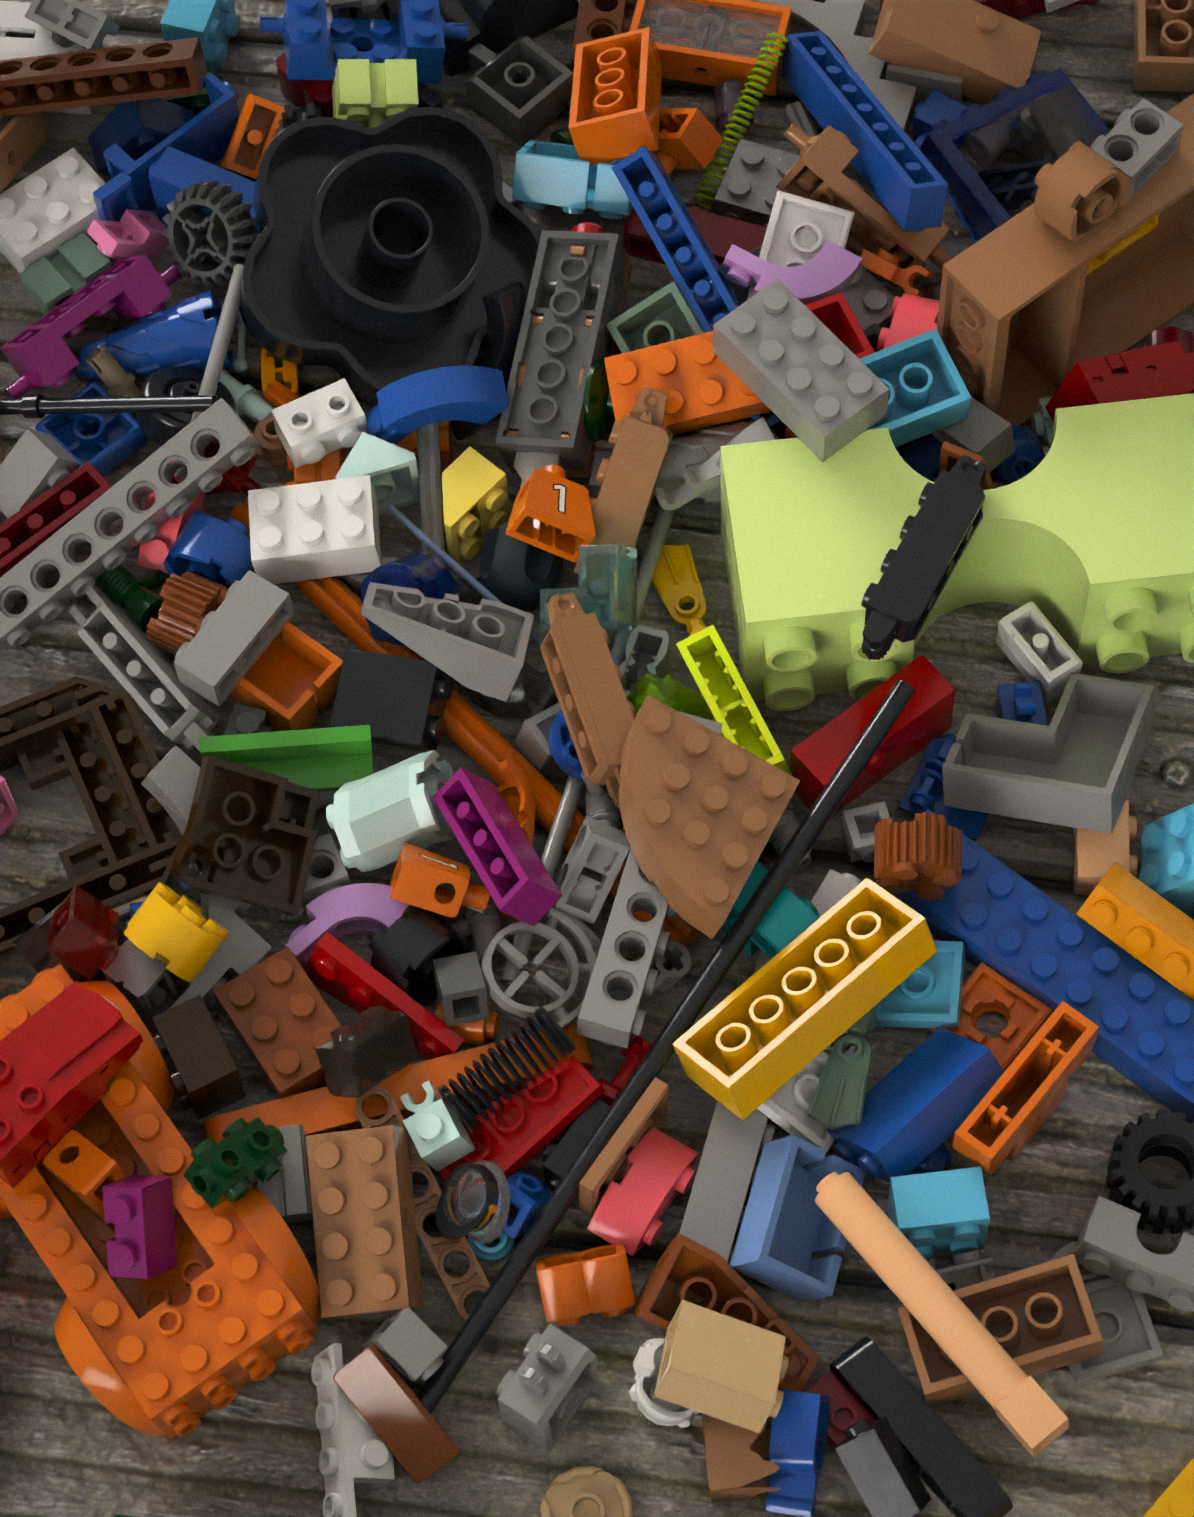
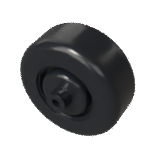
[136,367,236,446]

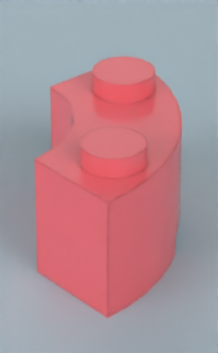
[877,293,939,351]
[587,1127,699,1256]

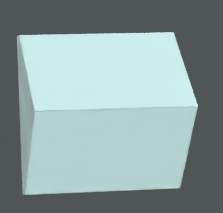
[335,432,420,514]

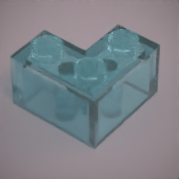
[540,544,637,633]

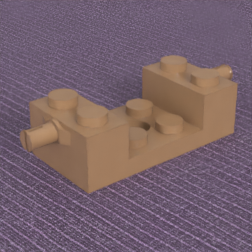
[775,122,952,288]

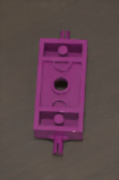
[0,255,182,399]

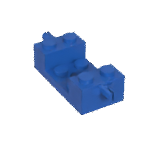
[260,0,468,84]

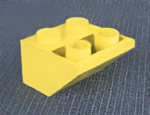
[442,446,511,564]

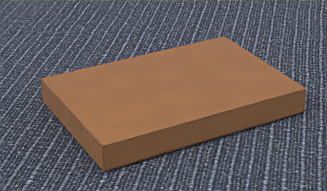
[578,1077,669,1219]

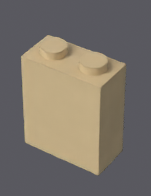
[654,1300,789,1433]

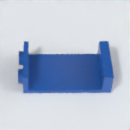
[103,72,240,211]

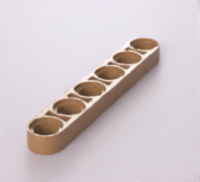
[355,1086,490,1322]

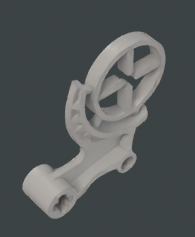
[481,907,691,1046]

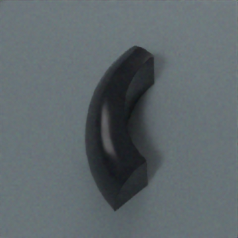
[450,281,527,441]

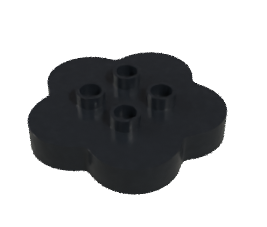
[239,107,541,407]

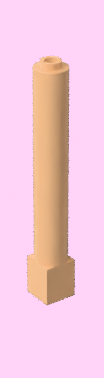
[814,1171,1069,1458]

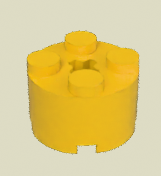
[123,881,230,983]

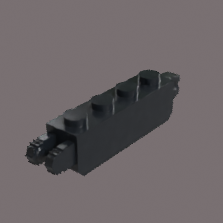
[861,455,986,660]

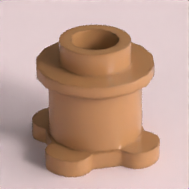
[254,415,287,469]

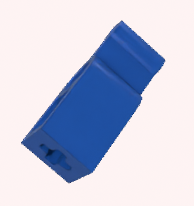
[766,1389,831,1517]

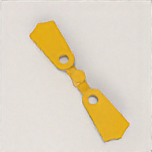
[651,544,725,738]

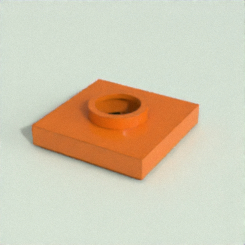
[929,962,1053,1072]

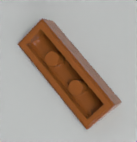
[333,1344,460,1484]

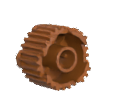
[146,571,228,655]
[874,812,962,901]

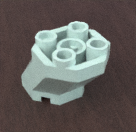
[326,750,455,873]

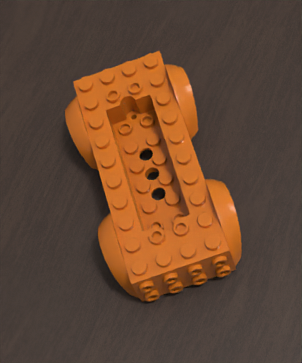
[0,964,321,1439]

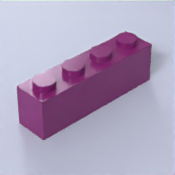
[433,767,562,926]

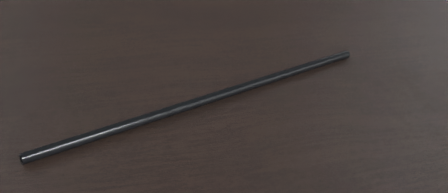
[416,680,916,1414]

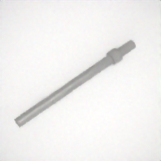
[175,264,244,483]

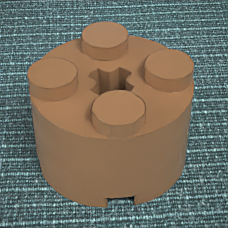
[1034,141,1131,245]

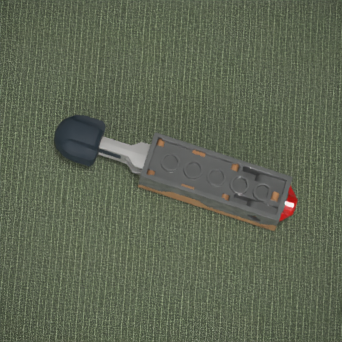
[479,222,633,612]

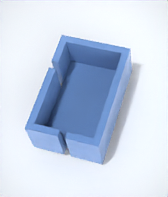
[730,1135,865,1303]

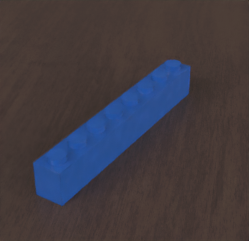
[781,31,948,232]

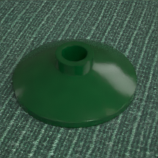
[583,360,614,442]

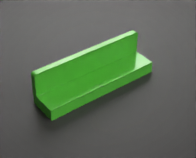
[199,725,374,792]

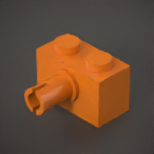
[651,108,723,176]

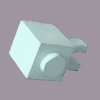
[400,1080,476,1172]

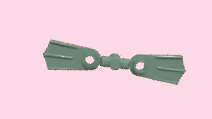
[807,908,914,1130]

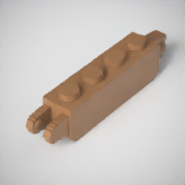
[573,386,673,609]
[540,593,635,810]

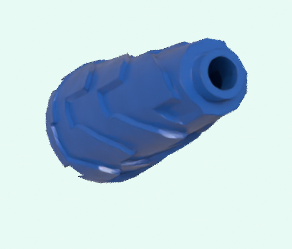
[75,290,234,383]

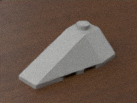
[360,582,534,702]

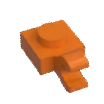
[860,248,933,297]

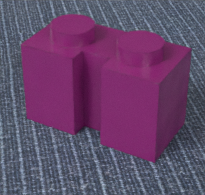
[103,1174,178,1279]

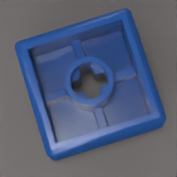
[35,381,148,477]

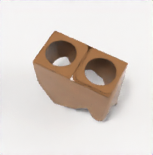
[701,1413,781,1503]

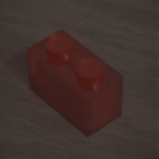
[47,885,120,979]

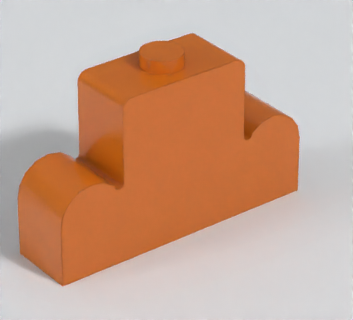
[952,1001,1099,1175]

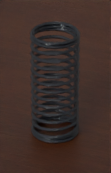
[438,1006,575,1132]

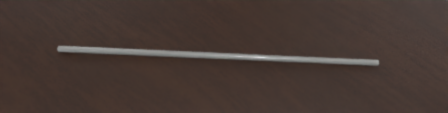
[500,429,701,987]

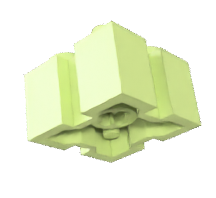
[332,59,418,128]

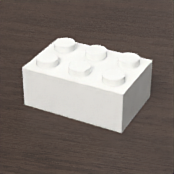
[0,148,105,273]
[248,475,382,584]

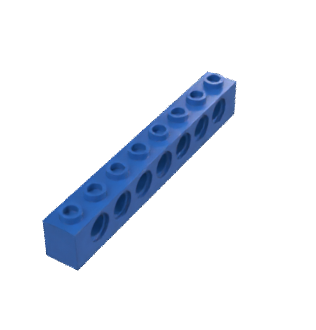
[611,146,788,439]

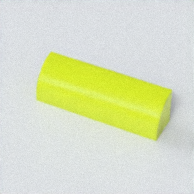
[676,625,793,776]

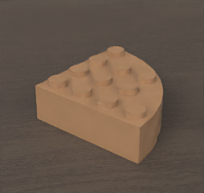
[619,695,800,939]

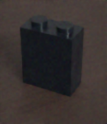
[329,649,454,751]

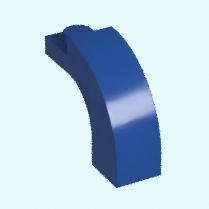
[366,366,509,445]

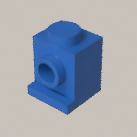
[479,1171,551,1240]

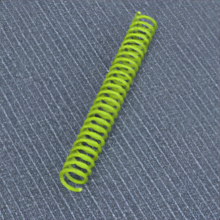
[693,31,789,210]

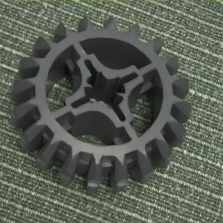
[161,180,260,289]

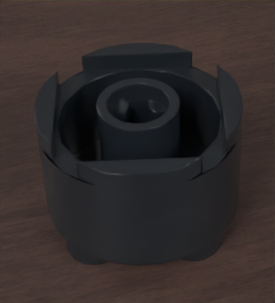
[369,905,470,1006]

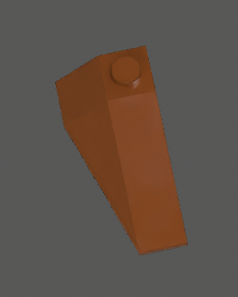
[632,1233,820,1392]

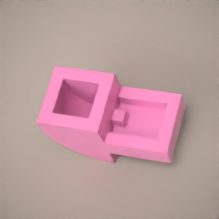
[87,209,170,262]

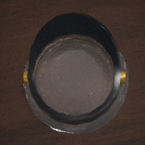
[436,1160,510,1243]

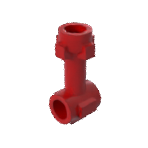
[597,1037,652,1106]

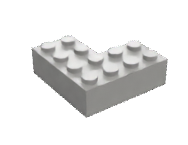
[942,673,1155,834]

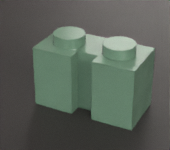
[20,232,112,315]

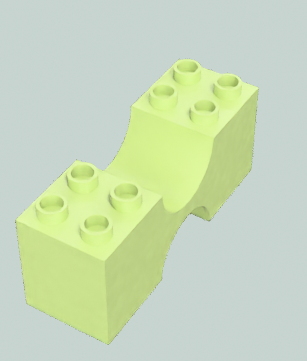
[720,393,1194,711]

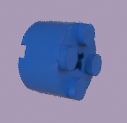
[164,510,254,589]

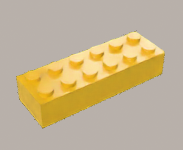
[672,878,937,1120]

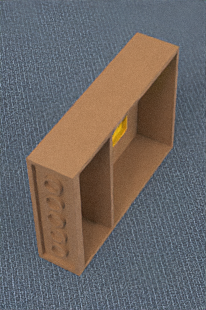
[937,94,1194,426]

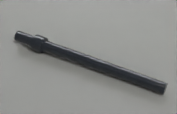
[0,394,218,419]

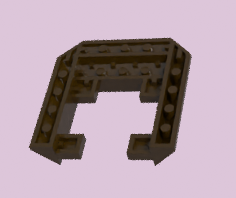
[0,676,182,955]

